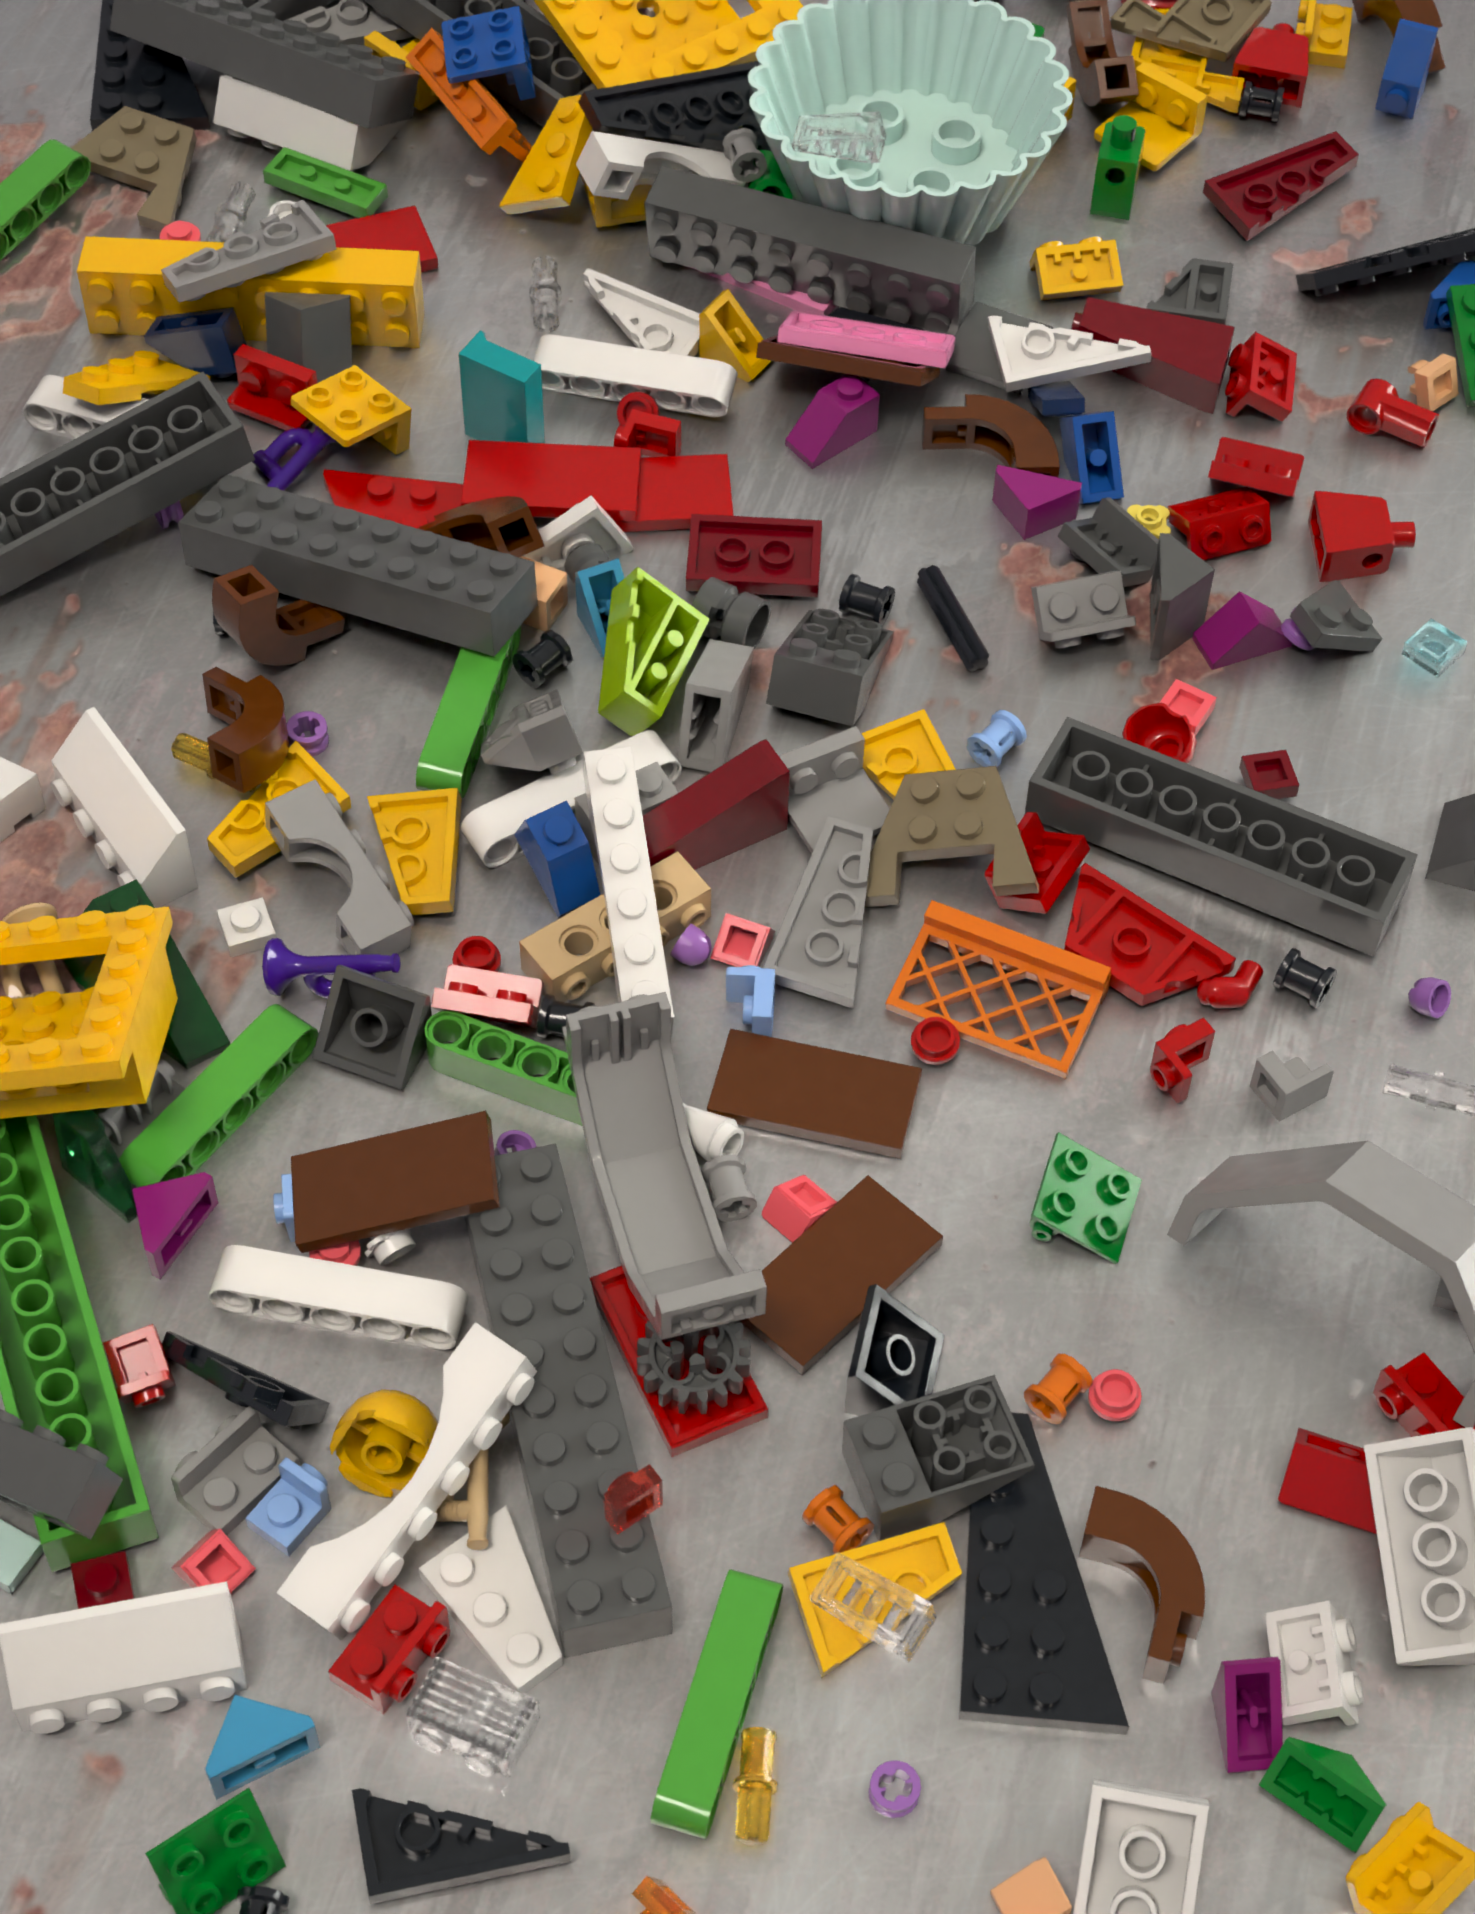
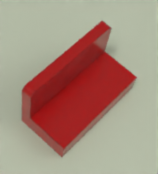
[1278,1428,1377,1534]

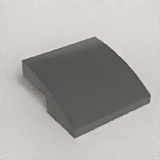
[944,302,1053,395]

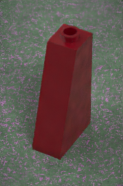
[1071,297,1235,414]
[643,739,790,870]

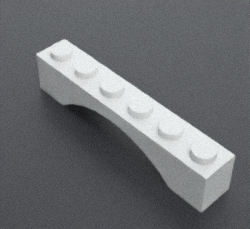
[583,746,674,1036]
[276,1322,537,1641]

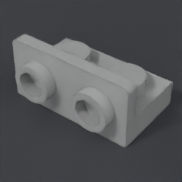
[1031,570,1136,648]
[171,1406,300,1536]

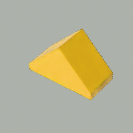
[699,289,772,382]

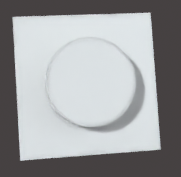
[217,897,276,958]

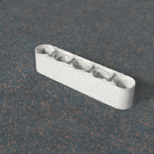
[533,334,738,417]
[23,375,149,440]
[461,730,682,868]
[208,1245,469,1350]

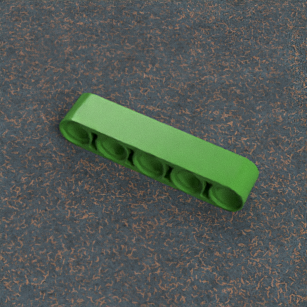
[0,139,91,261]
[416,626,521,798]
[117,1004,319,1187]
[424,1010,582,1126]
[650,1569,783,1840]

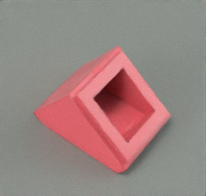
[710,913,775,967]
[762,1175,837,1243]
[172,1528,256,1593]

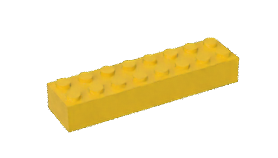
[77,236,425,348]

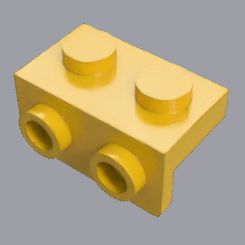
[1345,1802,1475,1914]

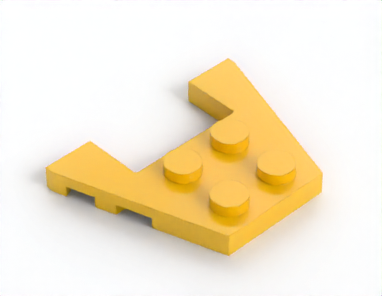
[1131,9,1257,113]

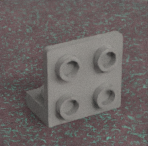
[779,726,890,854]

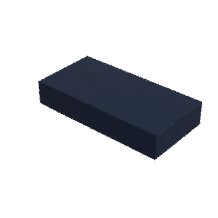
[1028,381,1085,417]

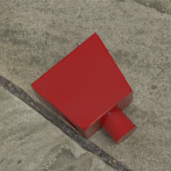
[1232,23,1309,108]
[1308,491,1416,582]

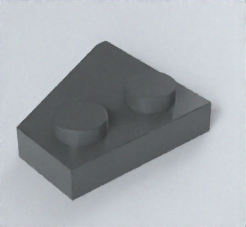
[1147,258,1233,325]
[1290,580,1382,652]

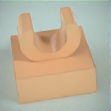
[1408,354,1459,411]

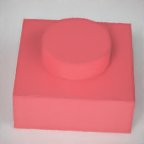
[1159,679,1217,736]

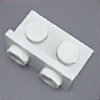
[1265,1600,1364,1726]

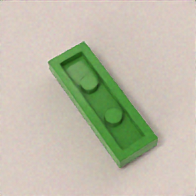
[263,147,388,218]

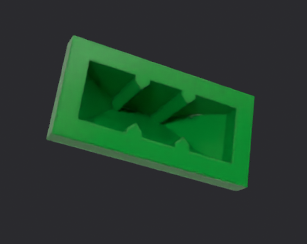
[1259,1737,1387,1853]

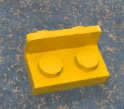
[1295,0,1353,69]
[1029,237,1124,301]

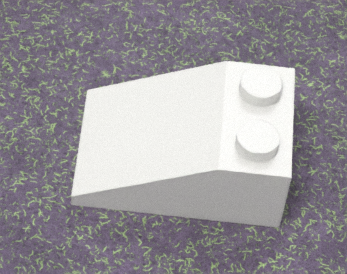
[1073,1779,1209,1914]

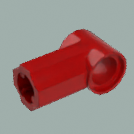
[1347,378,1439,448]

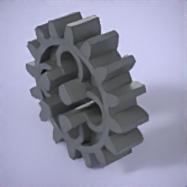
[637,1321,751,1414]

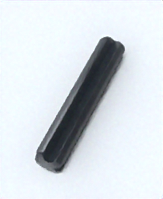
[917,565,989,672]

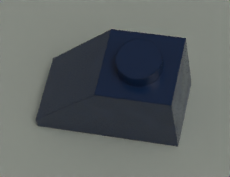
[144,307,247,378]

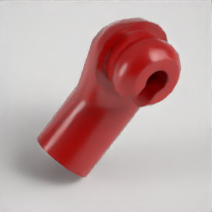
[1197,960,1264,1008]

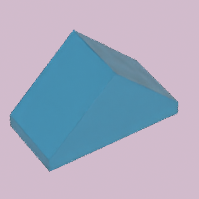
[575,558,625,658]
[205,1695,320,1800]

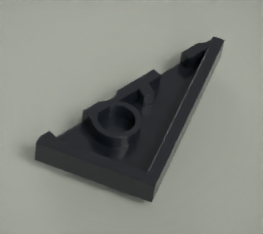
[162,1331,330,1430]
[352,1788,571,1904]

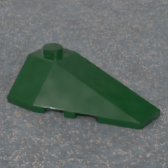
[61,879,230,1069]

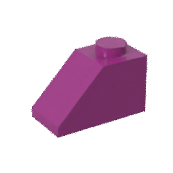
[785,374,880,469]

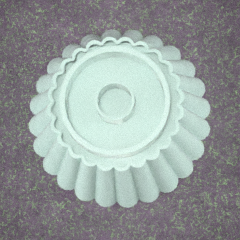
[748,0,1073,245]

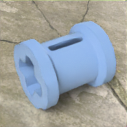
[966,710,1027,767]

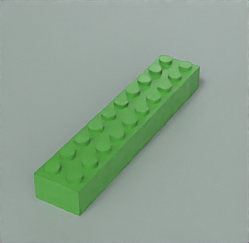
[0,1115,159,1572]

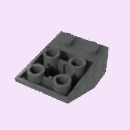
[766,609,894,726]
[842,1375,1035,1541]

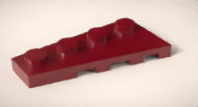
[1203,131,1359,241]

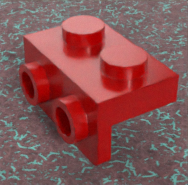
[984,812,1090,914]

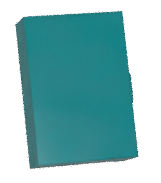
[459,330,545,443]

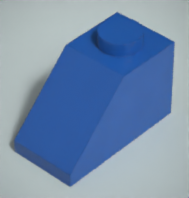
[1375,18,1438,119]
[1059,411,1124,504]
[514,800,601,918]

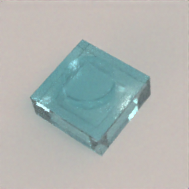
[1402,618,1468,678]

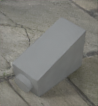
[677,639,754,772]

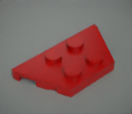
[323,469,463,528]
[1064,863,1236,1006]

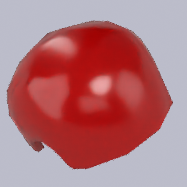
[1122,703,1197,764]

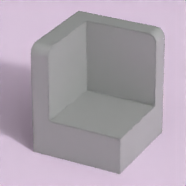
[1250,1051,1334,1122]

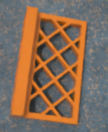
[405,28,533,162]
[885,900,1111,1079]

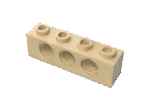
[519,851,711,1002]

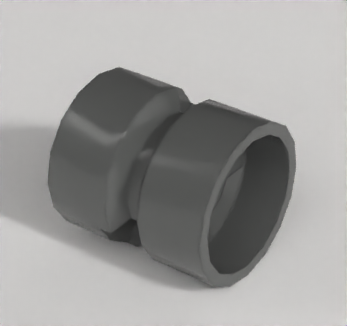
[692,577,771,649]

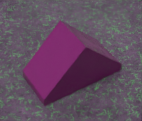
[992,465,1082,540]
[1192,591,1292,670]
[132,1172,219,1280]
[1211,1657,1283,1773]

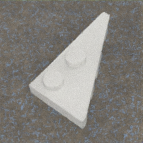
[583,268,699,357]
[988,315,1151,392]
[523,495,634,571]

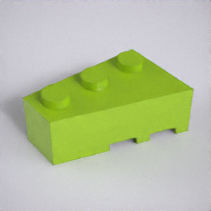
[598,566,710,737]

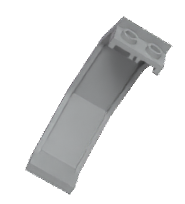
[562,992,767,1340]
[1167,1141,1475,1428]

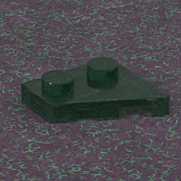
[52,1110,138,1223]

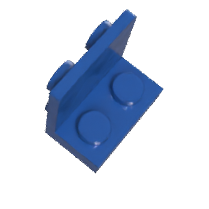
[442,6,536,101]

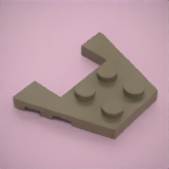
[1110,0,1272,62]
[67,106,197,232]
[865,766,1039,907]

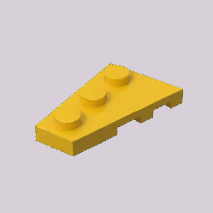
[499,94,592,215]
[63,350,210,405]
[861,709,956,800]
[207,741,351,878]
[367,788,462,915]
[787,1522,962,1678]

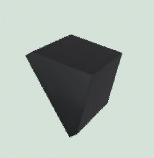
[845,1284,945,1416]

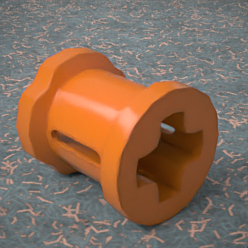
[1023,1353,1093,1425]
[802,1485,874,1554]

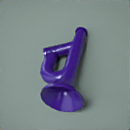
[252,425,337,491]
[262,938,401,999]

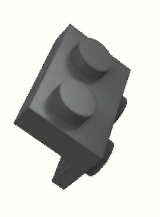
[1057,497,1159,587]

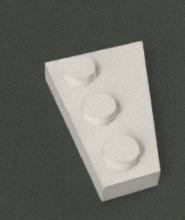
[419,1505,563,1698]

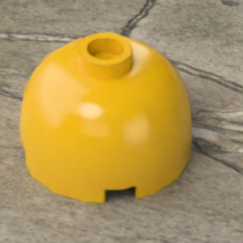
[330,1389,438,1498]

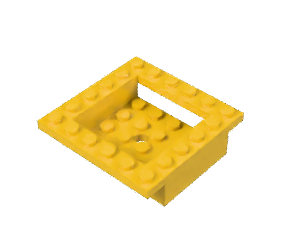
[534,0,803,89]
[0,905,178,1119]

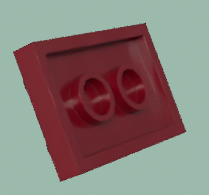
[686,514,822,597]

